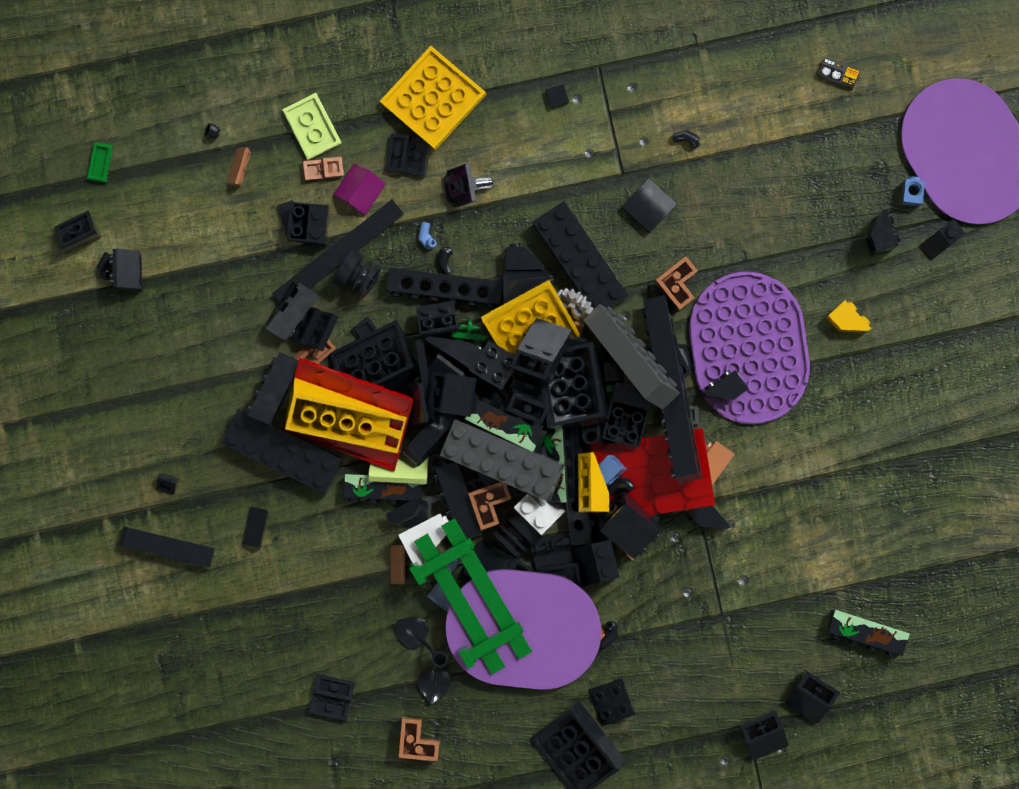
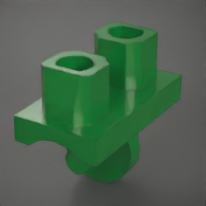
[451,320,486,348]

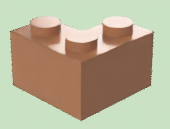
[655,256,698,312]
[468,482,511,530]
[399,717,440,761]

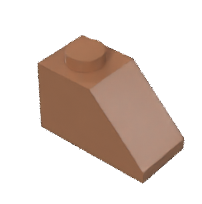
[706,441,735,485]

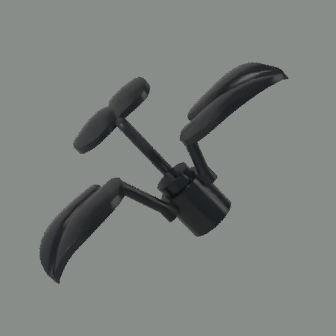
[397,617,452,704]

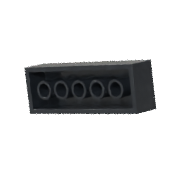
[532,201,629,309]
[221,409,344,495]

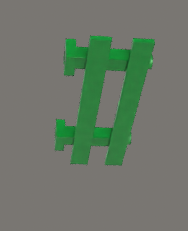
[409,518,533,674]

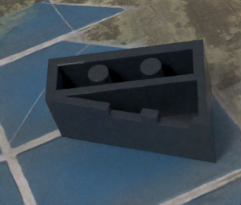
[264,278,319,341]

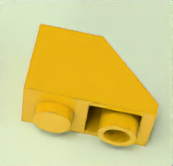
[826,300,871,333]

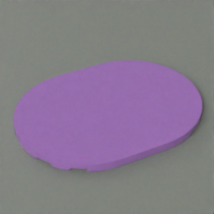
[901,78,1019,225]
[689,272,810,424]
[446,569,601,689]

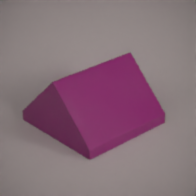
[333,163,386,215]

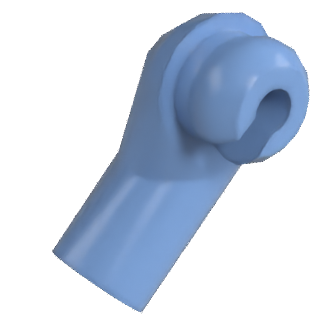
[418,222,437,249]

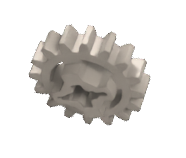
[557,288,594,324]

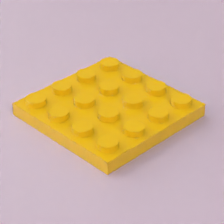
[380,46,487,151]
[481,280,582,355]

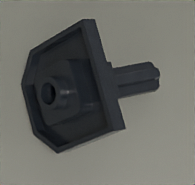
[443,163,493,208]

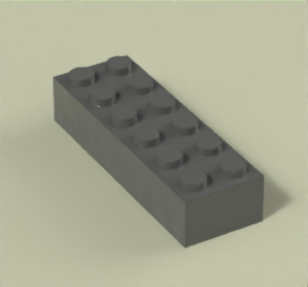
[584,304,680,409]
[440,419,565,501]

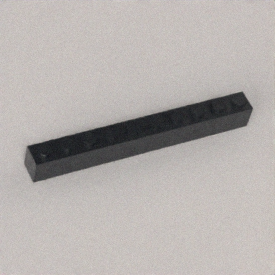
[642,295,703,484]

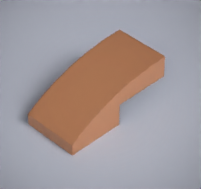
[302,157,344,181]

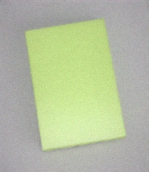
[282,93,342,161]
[369,451,429,484]

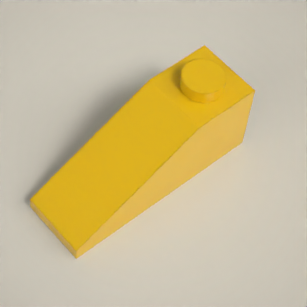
[578,453,609,513]

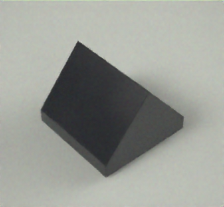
[156,473,180,494]

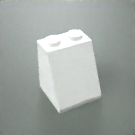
[514,493,567,535]
[399,514,449,565]

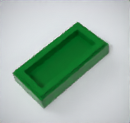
[87,142,114,183]

